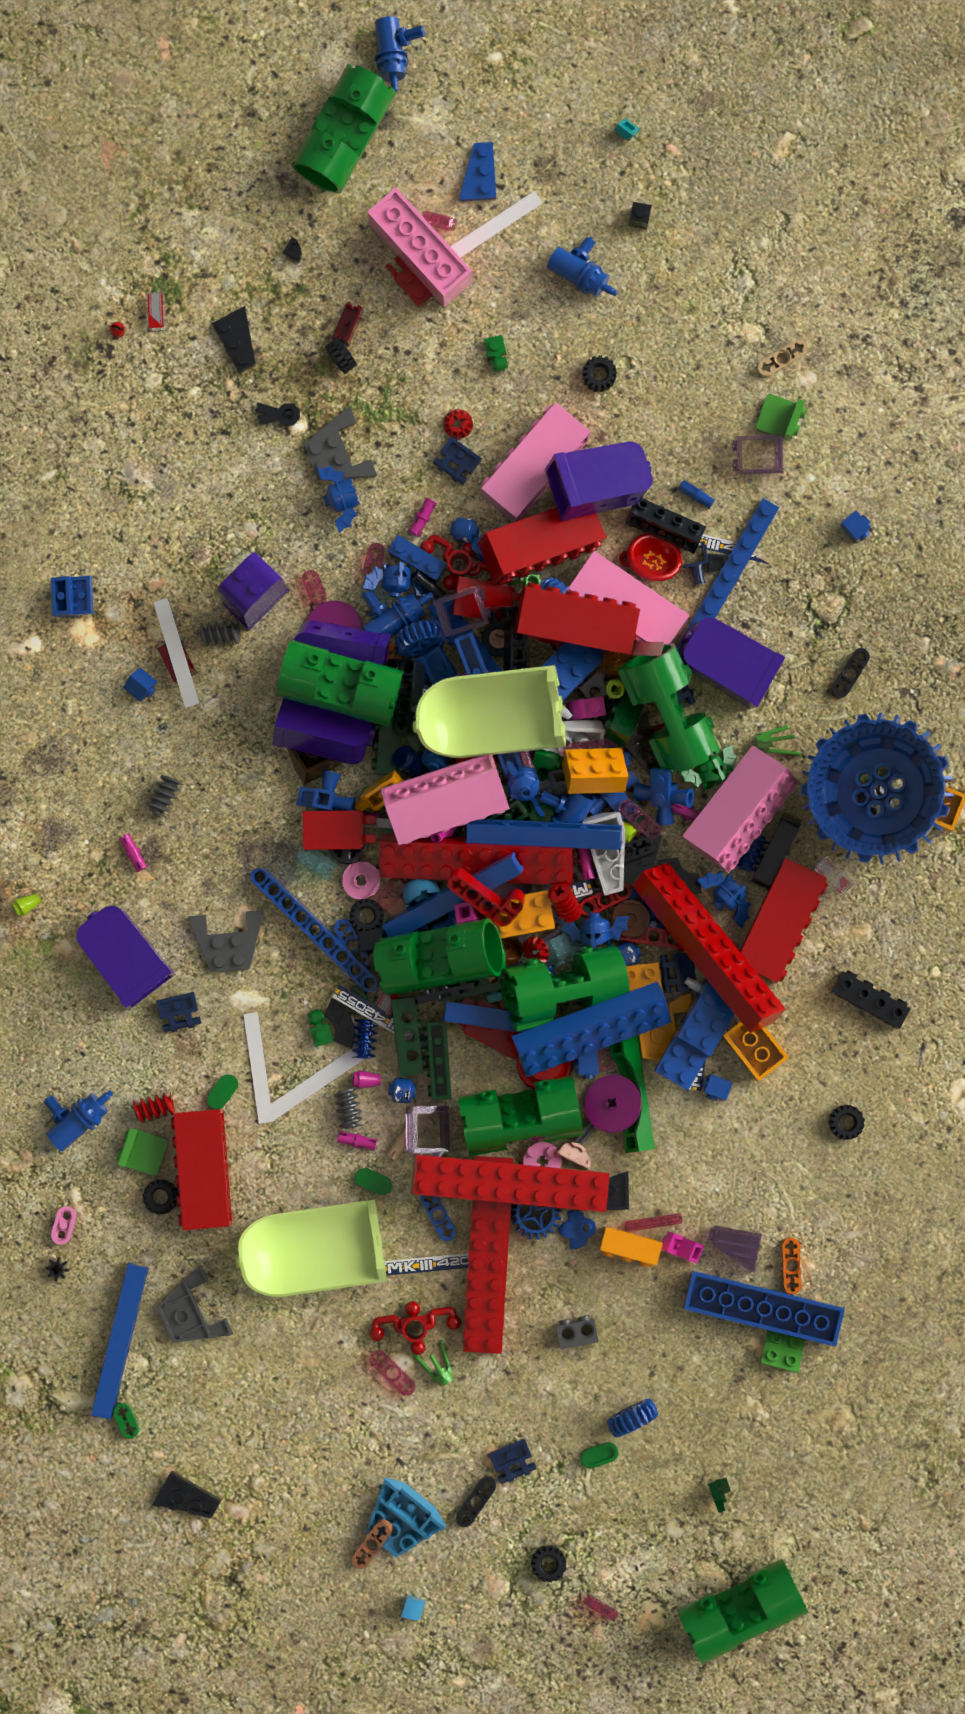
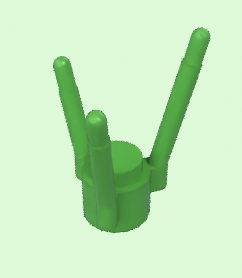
[505,574,540,586]
[756,725,801,756]
[411,1340,454,1387]

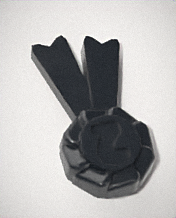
[255,403,300,426]

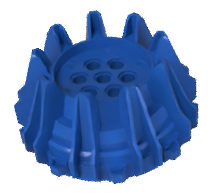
[801,712,954,865]

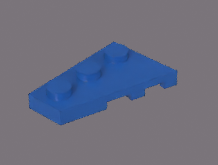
[459,142,496,202]

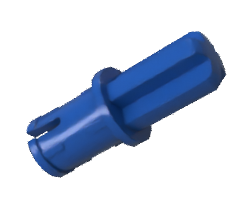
[678,480,715,509]

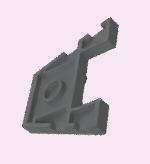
[304,407,377,480]
[188,910,264,972]
[156,1265,234,1343]

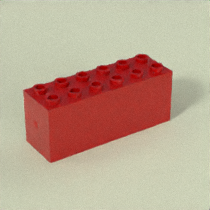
[477,507,607,585]
[514,582,640,655]
[739,858,828,984]
[171,1109,233,1230]

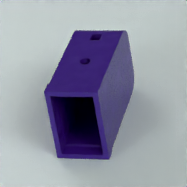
[545,441,653,522]
[217,552,289,631]
[678,617,785,709]
[293,620,391,665]
[272,698,376,764]
[76,906,176,1009]

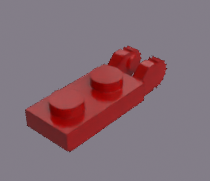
[385,256,433,308]

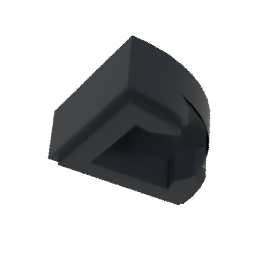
[283,237,302,263]
[707,554,728,573]

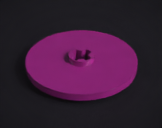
[307,601,363,630]
[584,1075,642,1133]

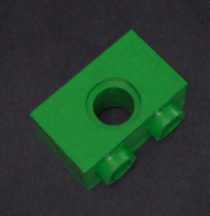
[530,749,562,782]

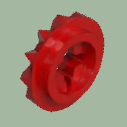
[443,408,473,439]
[522,936,549,964]

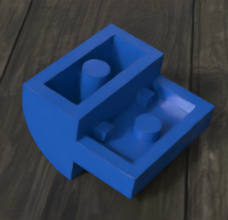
[51,575,94,618]
[412,646,458,687]

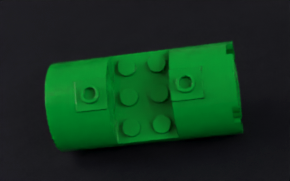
[291,64,396,194]
[276,640,404,727]
[618,643,720,773]
[374,918,506,995]
[500,945,629,1031]
[458,1075,583,1157]
[677,1558,809,1664]

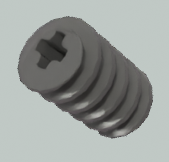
[200,620,241,647]
[146,775,184,818]
[334,1087,364,1129]

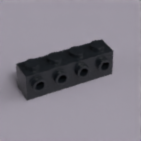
[625,498,706,554]
[830,970,911,1029]

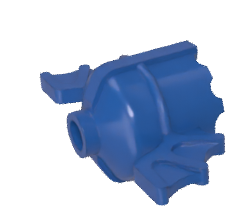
[318,466,360,533]
[362,562,428,598]
[505,760,545,817]
[697,871,751,928]
[560,913,629,949]

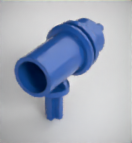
[375,16,426,92]
[547,237,618,297]
[362,590,434,637]
[538,790,596,823]
[44,1090,113,1152]

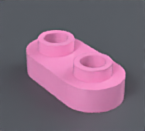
[51,1206,77,1245]

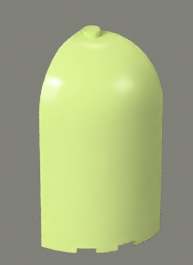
[413,665,566,758]
[235,1200,387,1297]

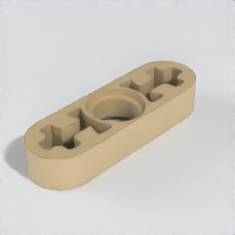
[757,340,807,378]

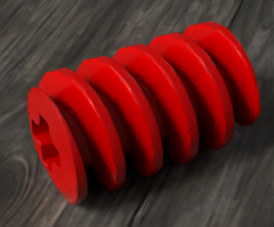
[548,883,582,923]
[133,1092,175,1123]

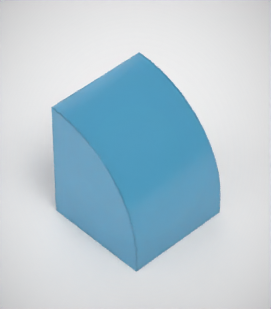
[401,1594,426,1621]

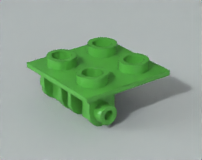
[760,1330,805,1373]

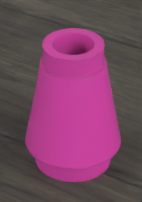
[352,1070,381,1089]

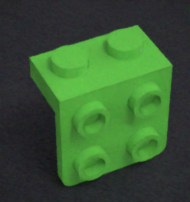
[756,394,807,441]
[116,1128,168,1176]

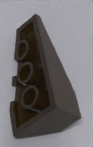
[287,748,343,784]

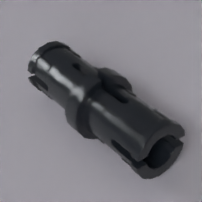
[411,570,447,600]

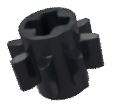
[45,1257,70,1281]

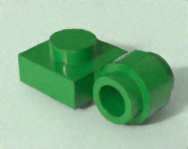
[484,335,508,373]
[307,1008,334,1047]

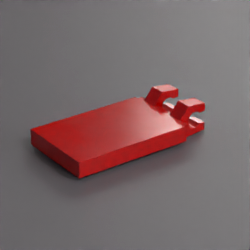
[451,576,521,621]
[303,810,377,850]
[457,997,519,1060]

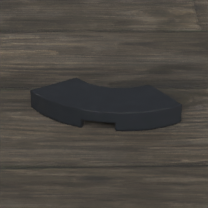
[658,858,702,894]
[324,998,355,1049]

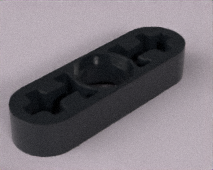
[831,648,870,698]
[456,1476,496,1527]

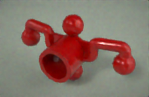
[419,535,500,590]
[369,1301,461,1355]

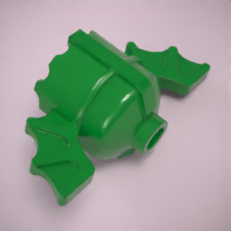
[677,745,737,791]

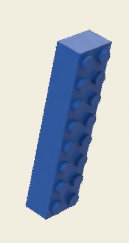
[512,981,671,1077]
[683,1270,845,1347]

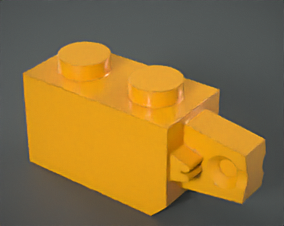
[355,769,403,812]

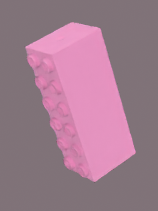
[367,187,472,308]
[481,402,591,522]
[568,551,690,644]
[682,746,799,873]
[381,755,510,845]

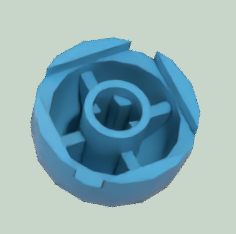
[402,879,440,909]

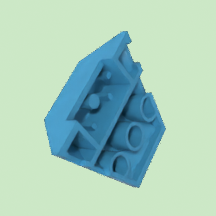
[366,1477,446,1557]

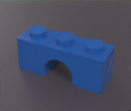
[388,535,447,584]

